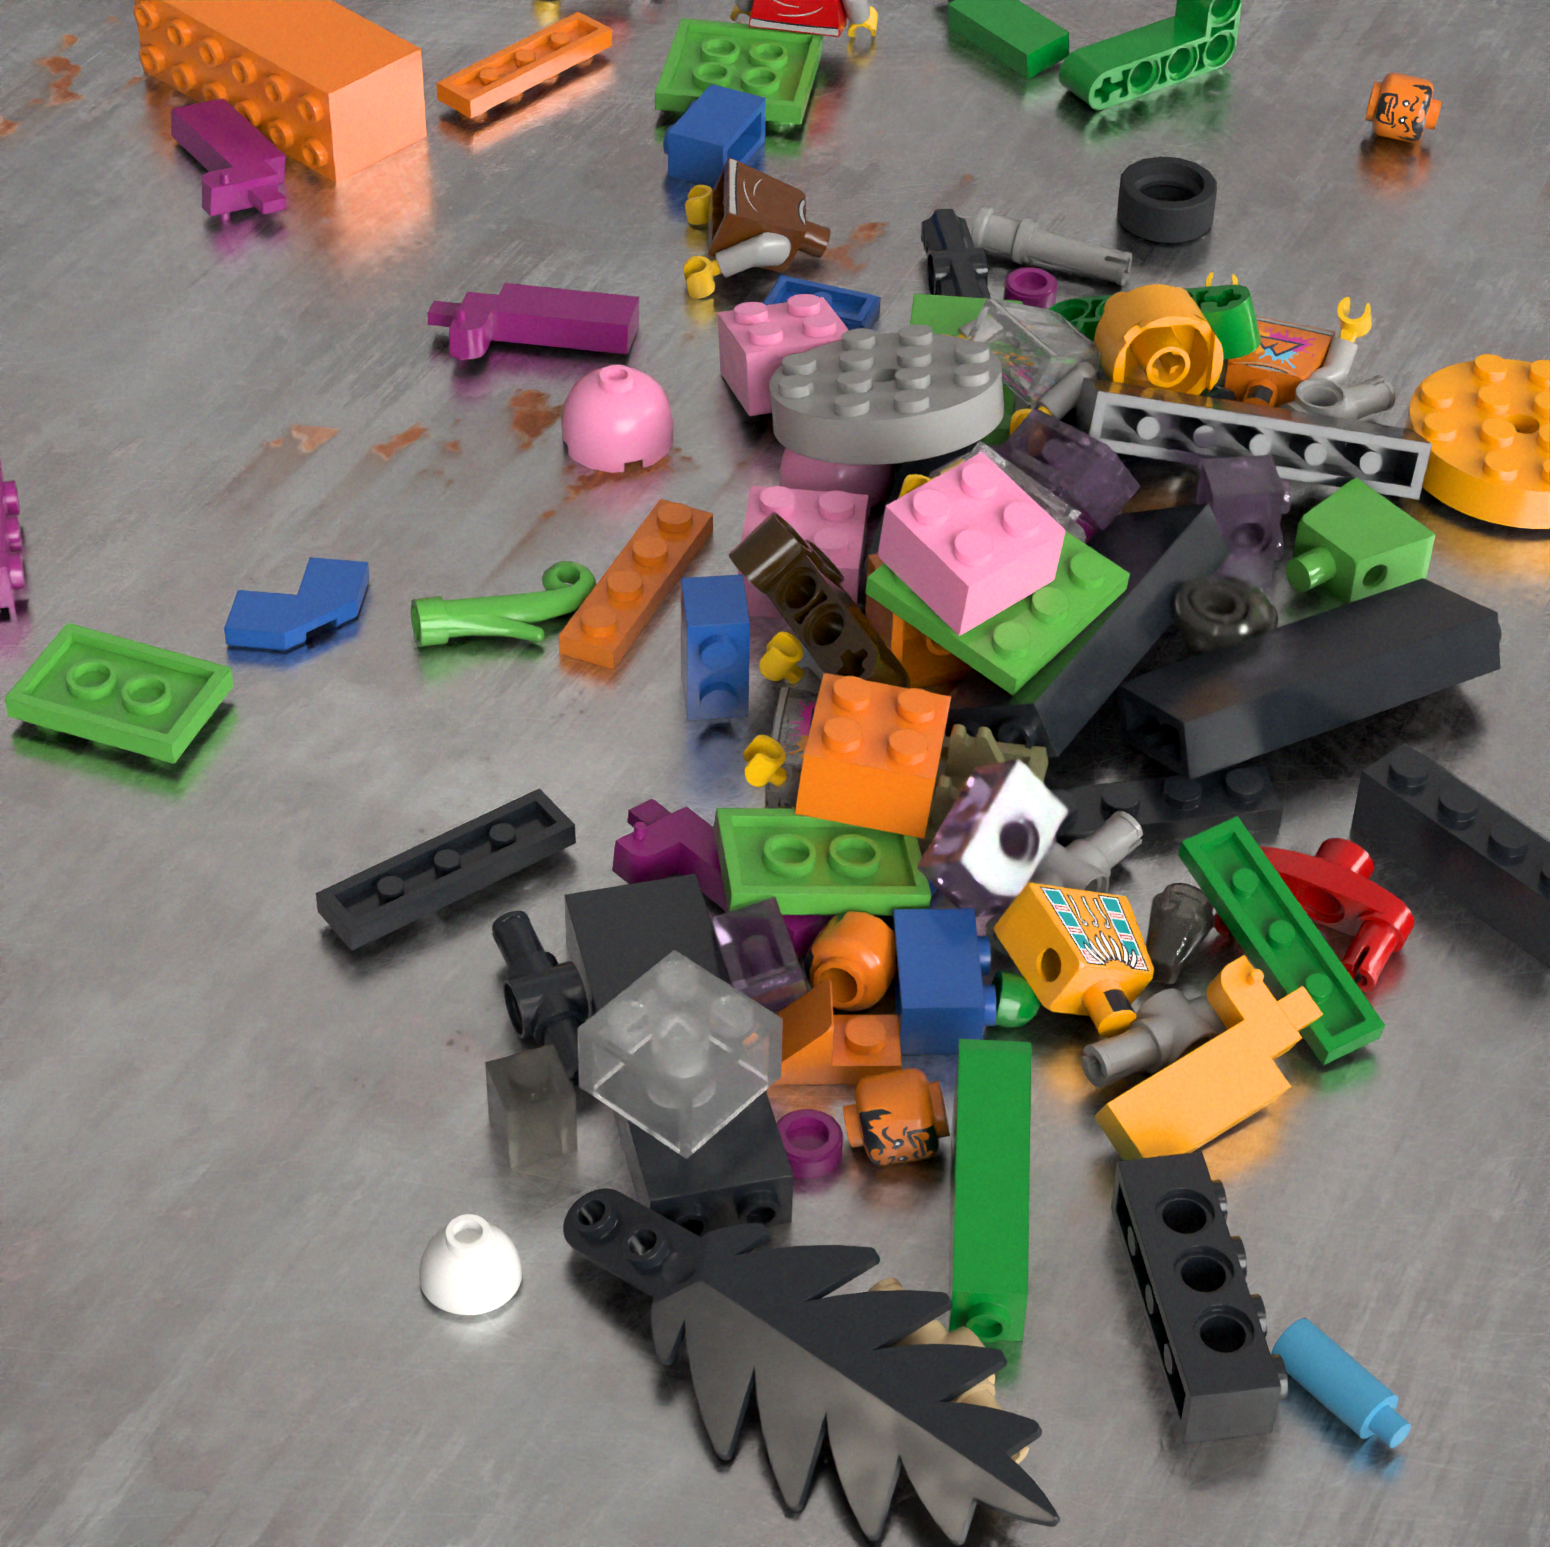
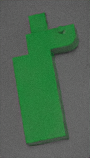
[947,0,1070,79]

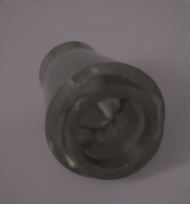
[1145,883,1215,985]

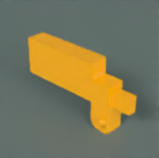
[1094,955,1323,1161]

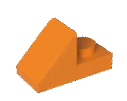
[761,980,902,1085]

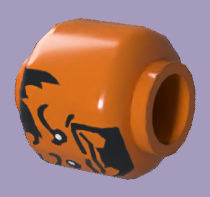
[1365,72,1442,143]
[804,911,898,1012]
[843,1068,950,1167]

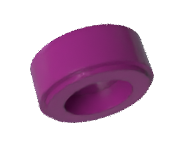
[1003,268,1058,314]
[777,1109,843,1179]

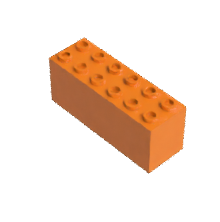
[133,0,427,183]

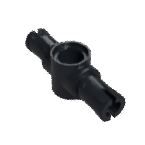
[492,911,602,1091]

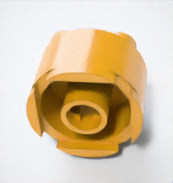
[1094,284,1223,395]

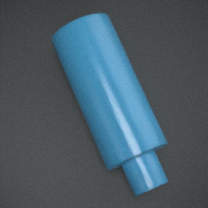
[1271,1318,1411,1448]

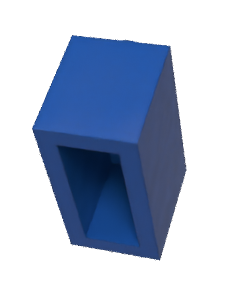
[663,84,766,188]
[681,575,750,720]
[892,908,996,1055]

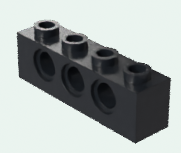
[1111,1152,1288,1444]

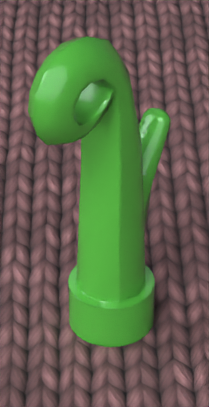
[411,561,596,647]

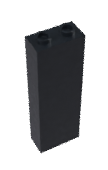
[945,503,1230,757]
[1117,578,1502,780]
[564,874,793,1237]

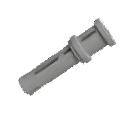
[971,205,1132,286]

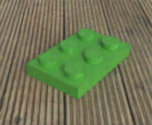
[4,623,234,764]
[714,808,931,916]

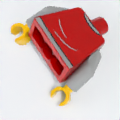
[730,0,878,38]

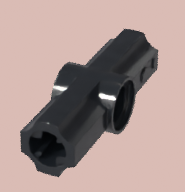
[921,209,991,299]

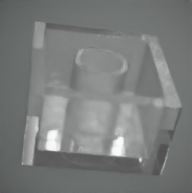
[577,950,783,1159]

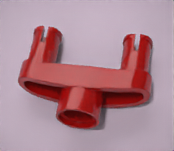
[1212,838,1415,993]

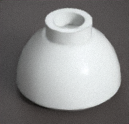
[419,1214,522,1315]

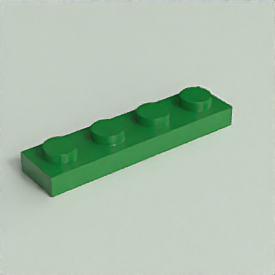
[1178,816,1385,1066]

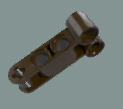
[729,512,910,689]

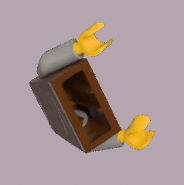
[683,157,831,299]

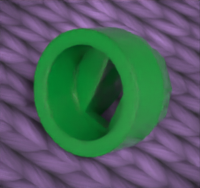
[991,970,1041,1028]

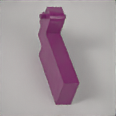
[171,98,286,221]
[427,283,639,360]
[612,798,836,962]

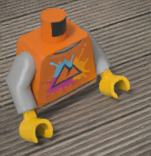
[1205,272,1372,408]

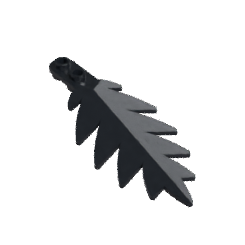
[563,1188,1060,1546]

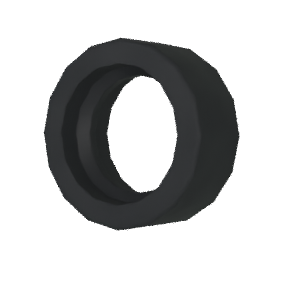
[1117,156,1217,243]

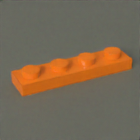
[436,12,612,118]
[559,499,713,670]

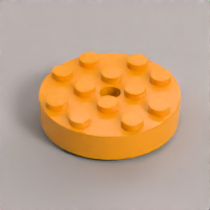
[1404,354,1550,529]

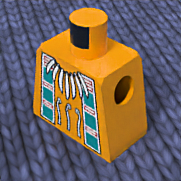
[993,882,1154,1037]

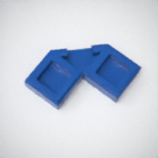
[224,557,370,650]

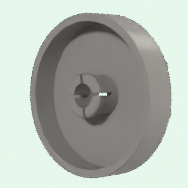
[769,325,1004,465]

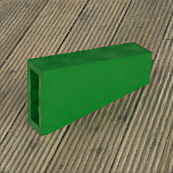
[948,1039,1032,1342]

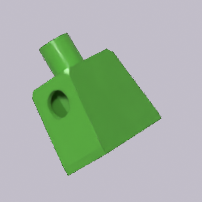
[1286,478,1435,604]

